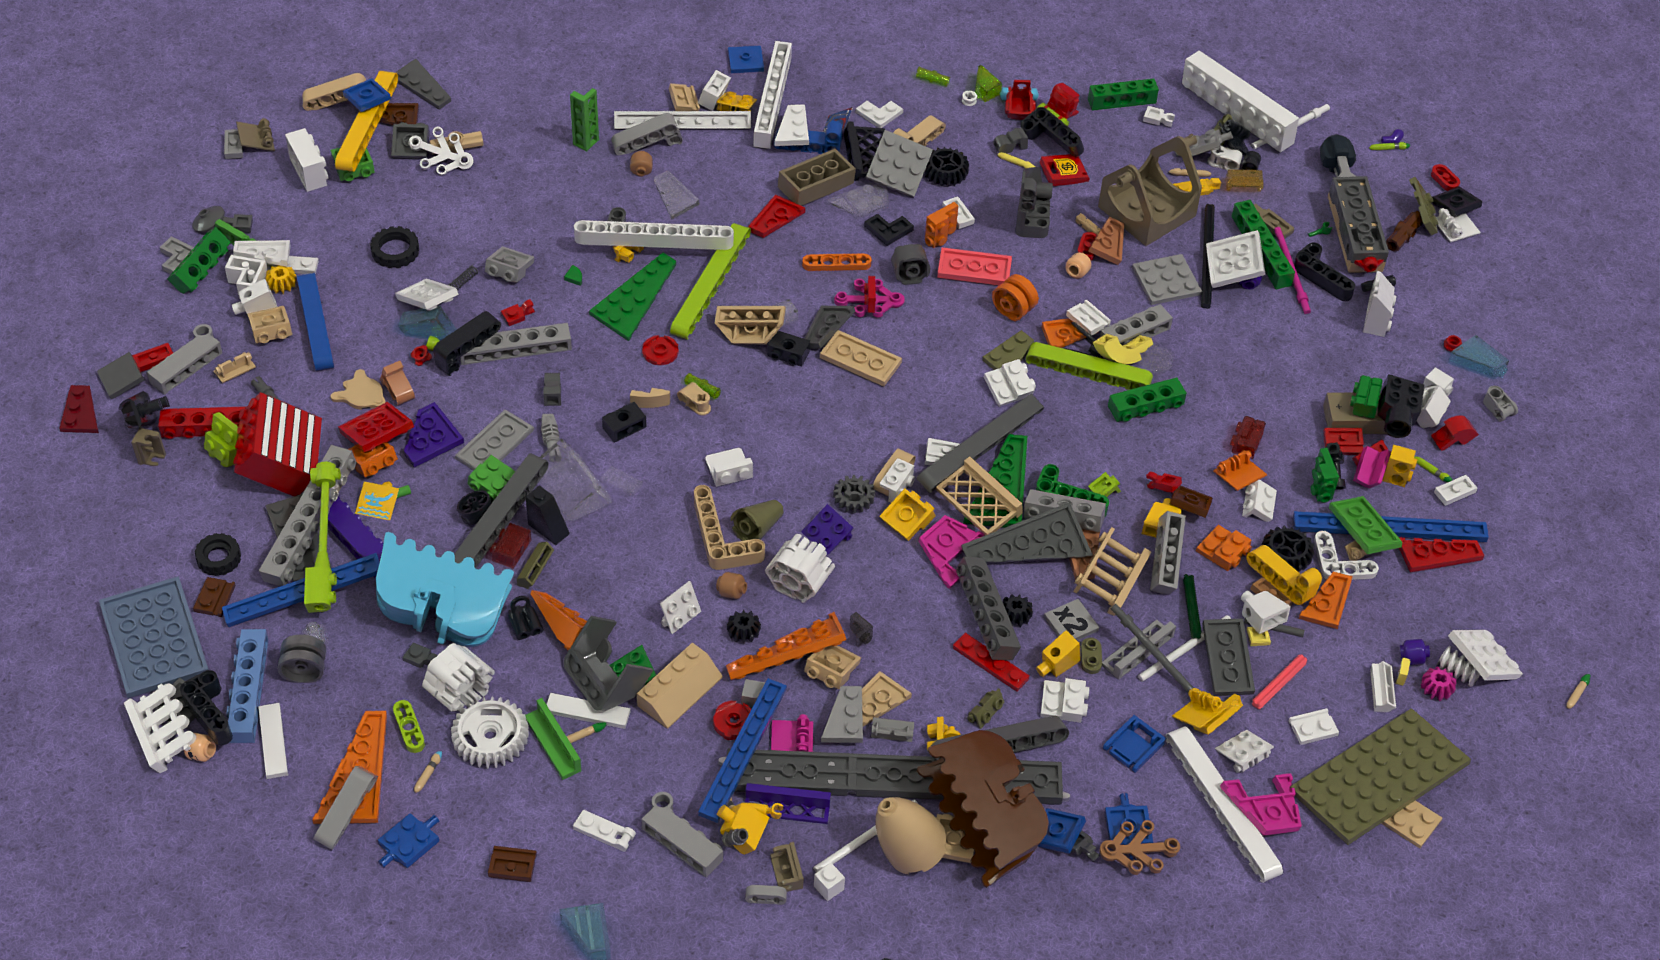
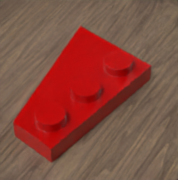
[748,195,805,238]

